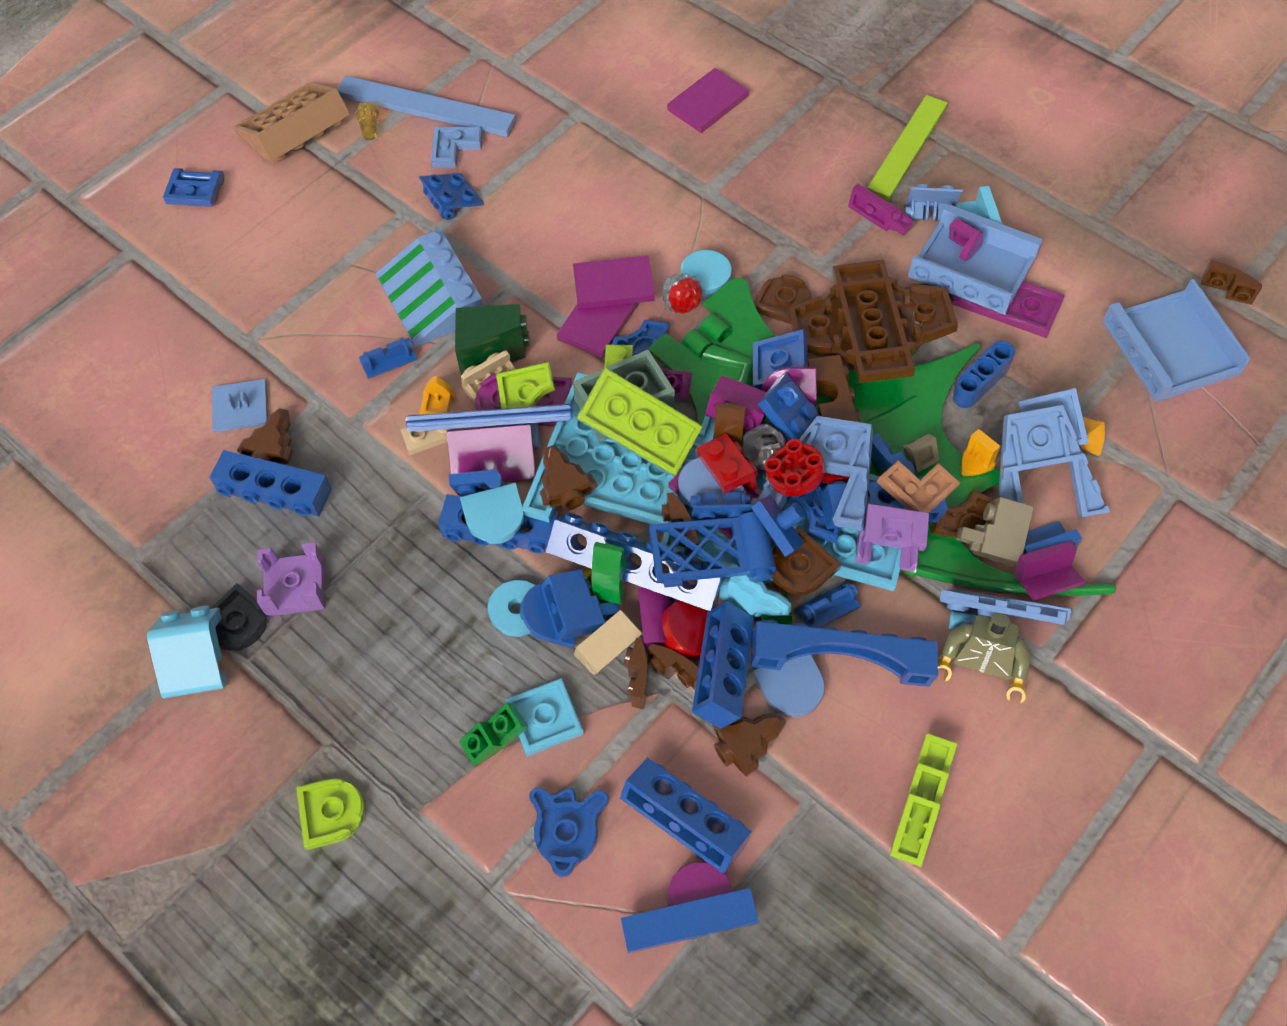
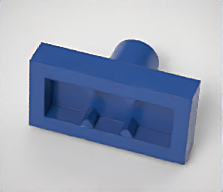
[751,494,805,557]

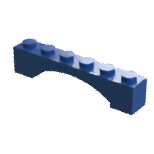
[750,620,938,687]

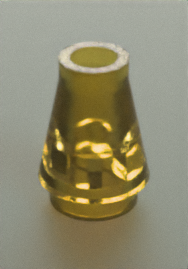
[356,102,379,140]

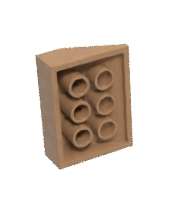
[233,82,350,162]

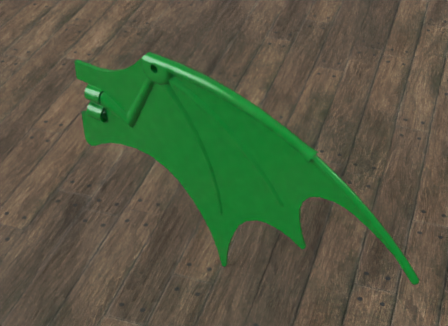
[648,278,1116,596]

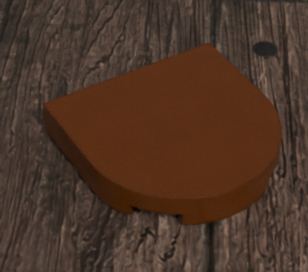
[754,275,811,324]
[771,526,842,595]

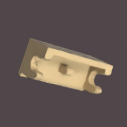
[574,610,642,675]

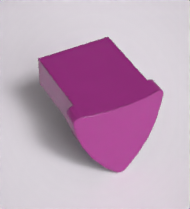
[949,218,983,261]

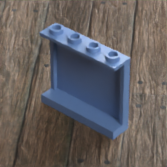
[908,204,1043,315]
[1102,279,1250,402]

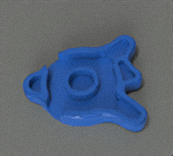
[529,787,609,877]

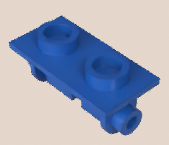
[359,337,417,379]
[690,492,753,521]
[795,583,861,628]

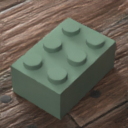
[573,350,675,442]

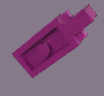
[848,183,914,236]

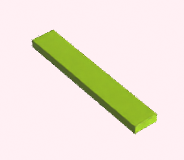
[867,95,948,202]

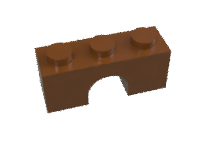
[808,355,861,423]

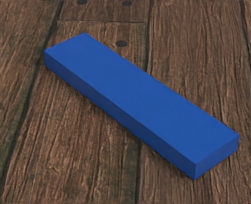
[621,888,759,954]

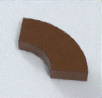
[930,490,994,538]

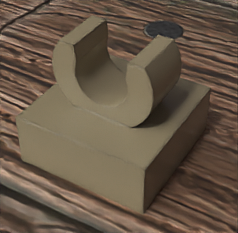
[903,433,940,473]

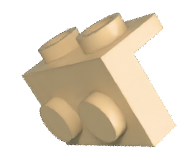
[461,350,515,405]
[400,411,460,456]

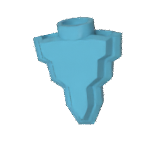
[719,566,791,617]

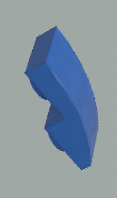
[871,433,915,475]

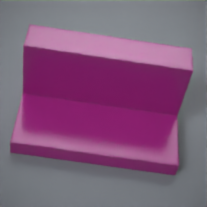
[1014,541,1085,600]

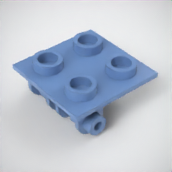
[904,184,963,221]

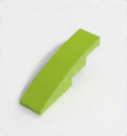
[890,733,957,867]

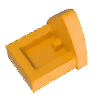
[419,376,455,415]
[1079,417,1105,456]
[960,429,1000,476]

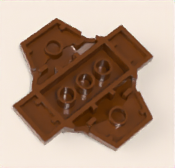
[789,259,958,383]

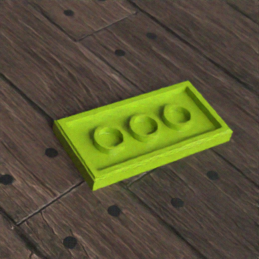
[576,368,703,476]

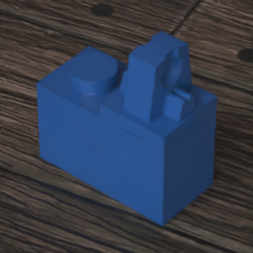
[540,569,619,641]

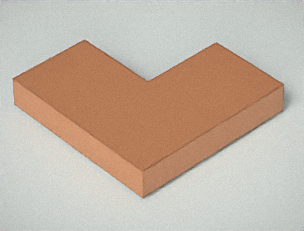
[877,460,960,513]

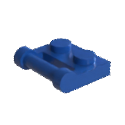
[163,168,224,207]
[449,470,507,496]

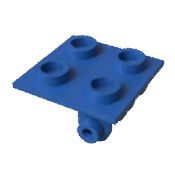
[419,173,484,220]

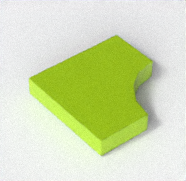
[496,362,555,409]

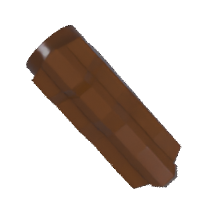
[237,408,293,465]
[540,445,598,510]
[712,713,786,777]

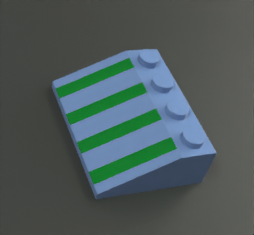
[375,228,483,348]

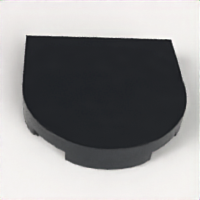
[209,583,267,651]

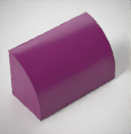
[638,588,674,654]

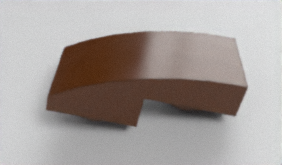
[1201,260,1262,305]
[713,403,746,446]
[661,492,699,555]
[624,638,648,709]
[648,644,699,690]

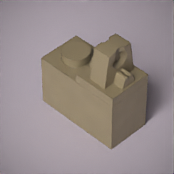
[955,497,1034,565]

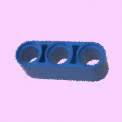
[952,341,1015,408]

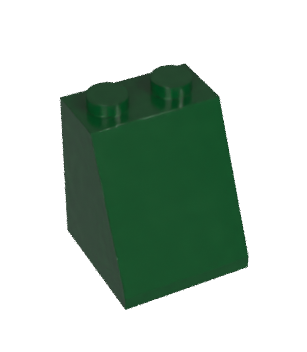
[455,304,530,375]

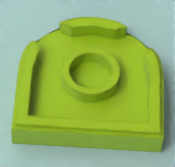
[296,778,365,850]

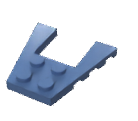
[998,405,1110,517]
[750,416,873,531]
[940,589,1072,625]

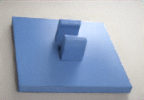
[212,379,267,433]

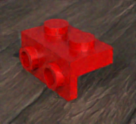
[696,433,758,494]

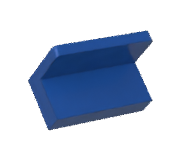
[1023,522,1082,555]

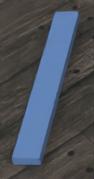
[337,75,516,137]

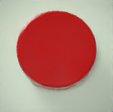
[764,439,826,497]
[662,600,708,658]

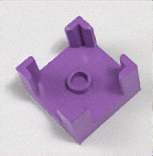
[855,504,929,572]
[257,542,325,617]

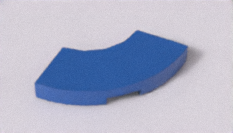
[612,320,670,356]
[788,485,839,544]

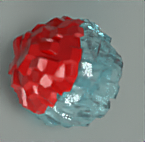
[662,273,702,314]

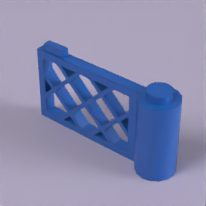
[648,512,776,588]

